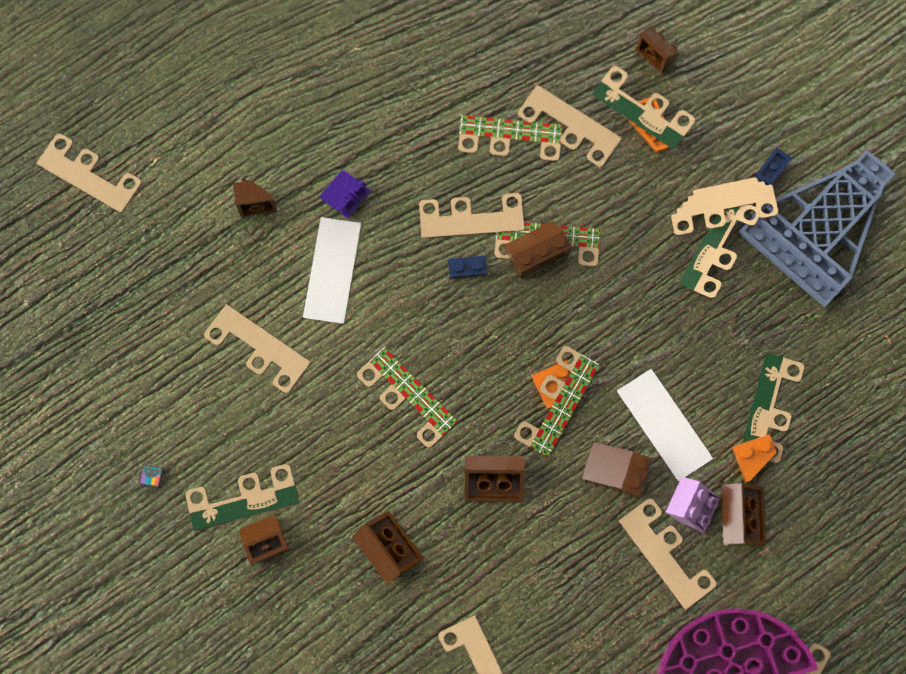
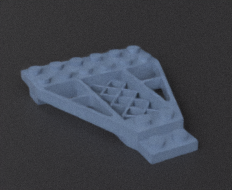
[738,150,896,308]

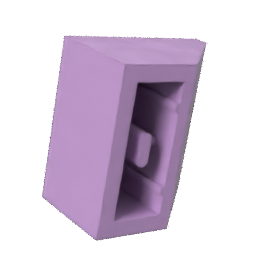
[666,477,720,533]

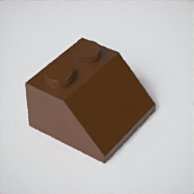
[636,28,679,74]
[233,180,278,217]

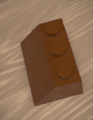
[503,221,572,278]
[464,456,525,502]
[721,483,766,546]
[352,511,424,585]

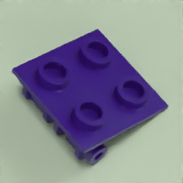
[319,169,371,219]

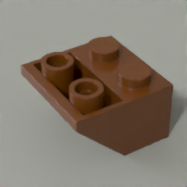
[239,514,290,566]

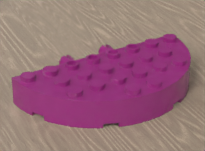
[657,609,818,674]

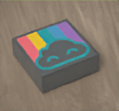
[139,465,164,488]

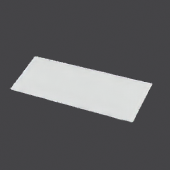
[303,217,361,324]
[617,369,713,481]

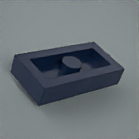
[754,147,792,185]
[448,255,487,279]

